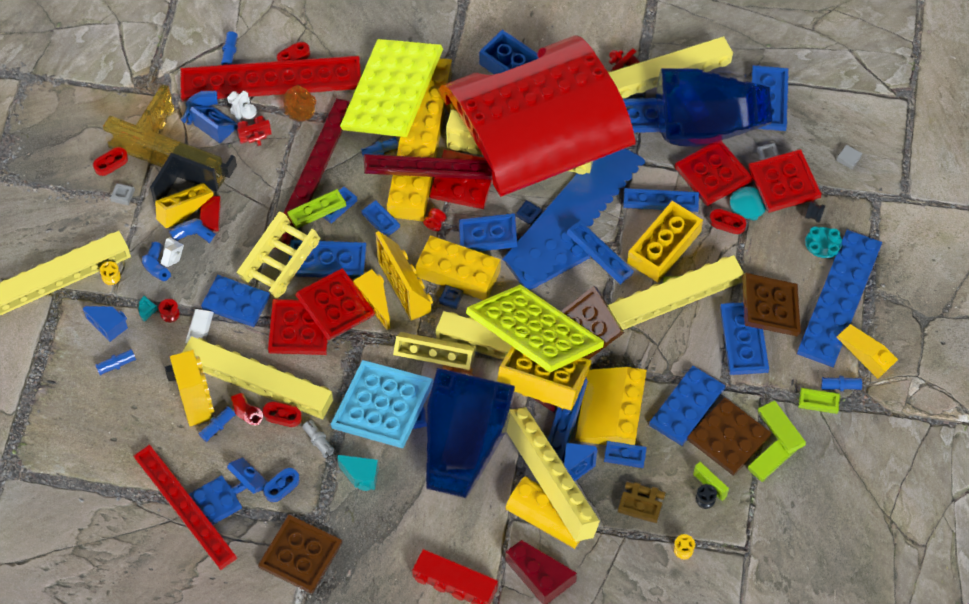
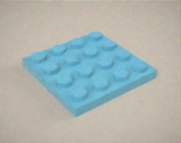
[331,360,434,448]

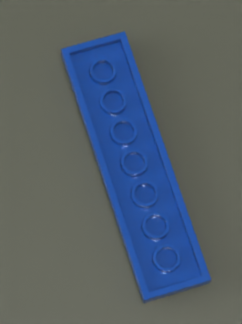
[797,230,882,368]

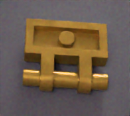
[618,481,666,523]

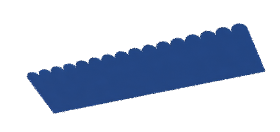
[502,148,645,281]

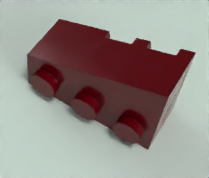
[505,540,577,604]

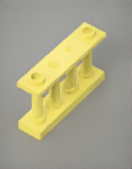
[237,211,320,299]

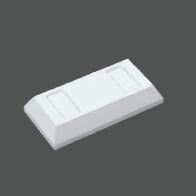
[186,309,214,343]

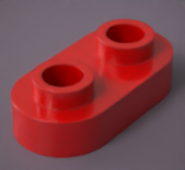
[277,42,310,61]
[93,147,128,176]
[709,209,747,234]
[263,401,302,427]

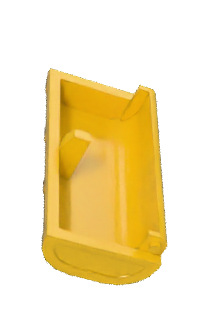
[505,476,580,549]

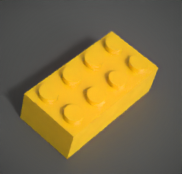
[627,201,703,283]
[416,235,501,300]
[170,350,214,427]

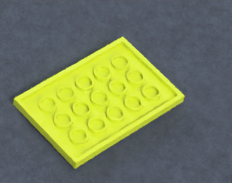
[340,39,443,137]
[466,284,604,372]

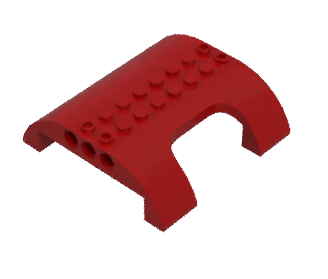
[439,35,636,197]

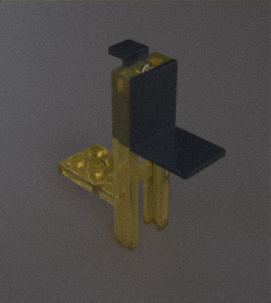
[103,84,237,207]

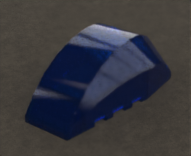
[656,68,772,147]
[426,368,515,499]

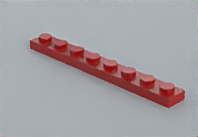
[133,445,237,571]

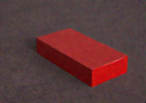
[200,196,221,232]

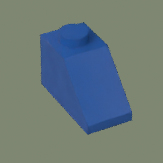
[83,306,128,342]

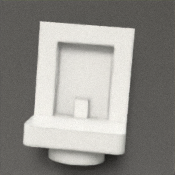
[161,237,184,267]

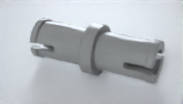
[302,420,334,457]

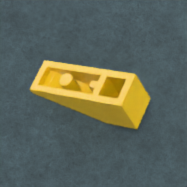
[155,183,214,228]
[353,269,390,330]
[837,324,898,379]

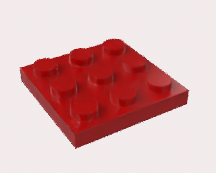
[675,139,753,206]
[748,149,821,213]
[430,150,492,210]
[295,268,375,341]
[268,299,328,355]

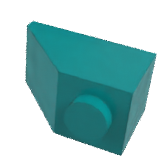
[338,455,379,491]

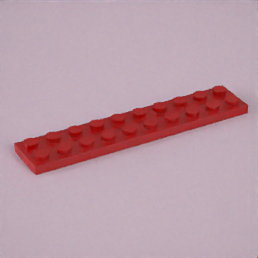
[180,56,361,101]

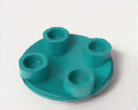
[730,187,766,221]
[805,226,842,258]

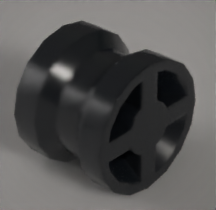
[805,201,826,223]
[696,484,717,509]

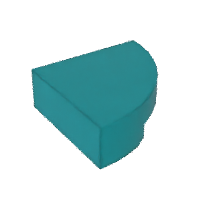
[138,296,158,322]

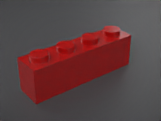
[412,549,498,604]

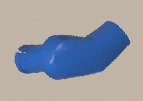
[181,91,217,125]
[169,218,216,243]
[142,242,171,281]

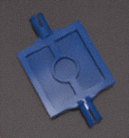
[189,475,247,525]

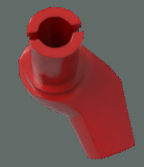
[231,393,263,425]

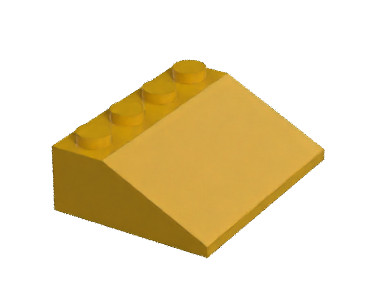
[375,231,433,321]
[496,346,592,410]
[575,367,647,446]

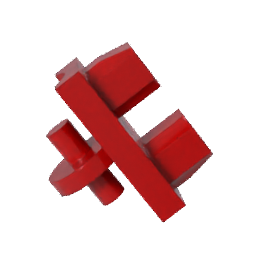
[609,48,640,72]
[237,115,272,146]

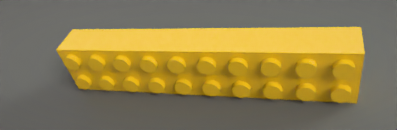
[387,58,452,221]

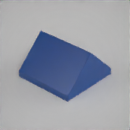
[191,106,238,143]
[564,443,597,482]

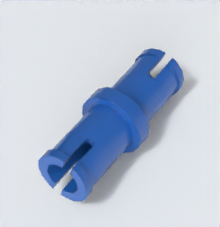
[221,31,238,65]
[361,137,399,157]
[95,349,136,376]
[821,376,862,391]
[198,406,236,442]

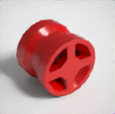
[423,208,446,231]
[159,299,180,323]

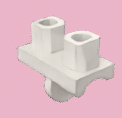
[227,91,257,123]

